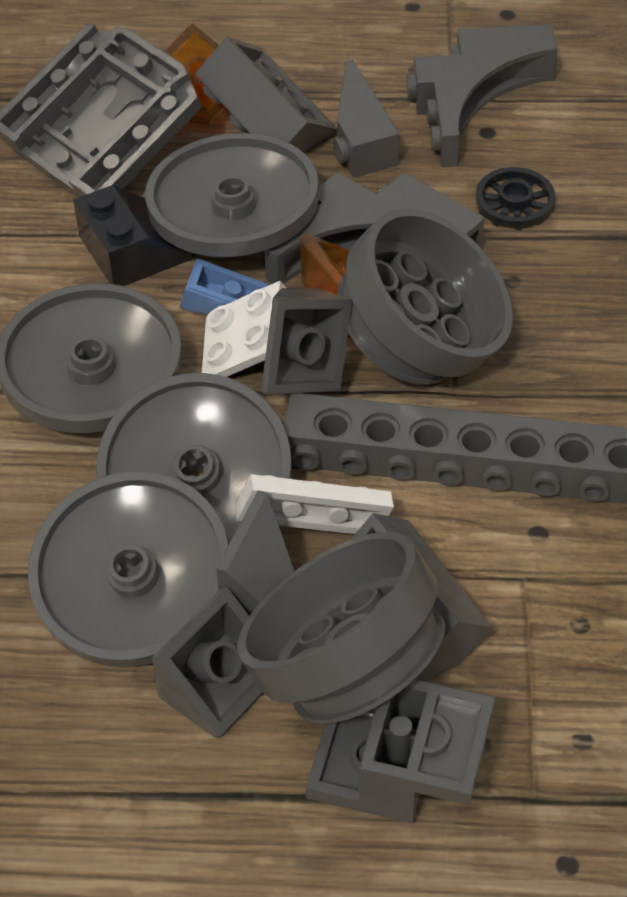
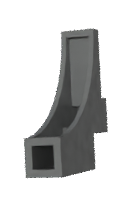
[406,24,557,168]
[264,172,485,284]

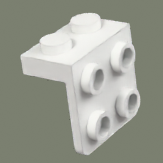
[202,281,286,377]

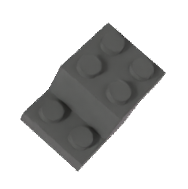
[306,679,495,824]

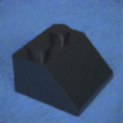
[73,185,192,286]

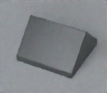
[152,587,263,738]

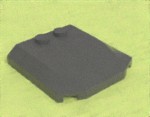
[0,24,202,198]

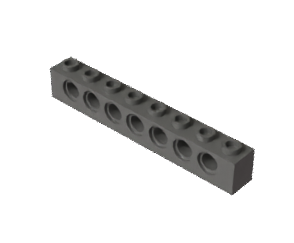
[284,393,627,504]

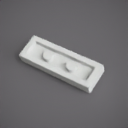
[235,474,394,534]

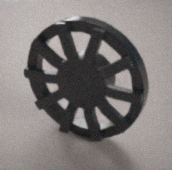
[476,167,555,230]

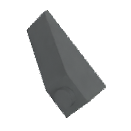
[333,60,399,178]

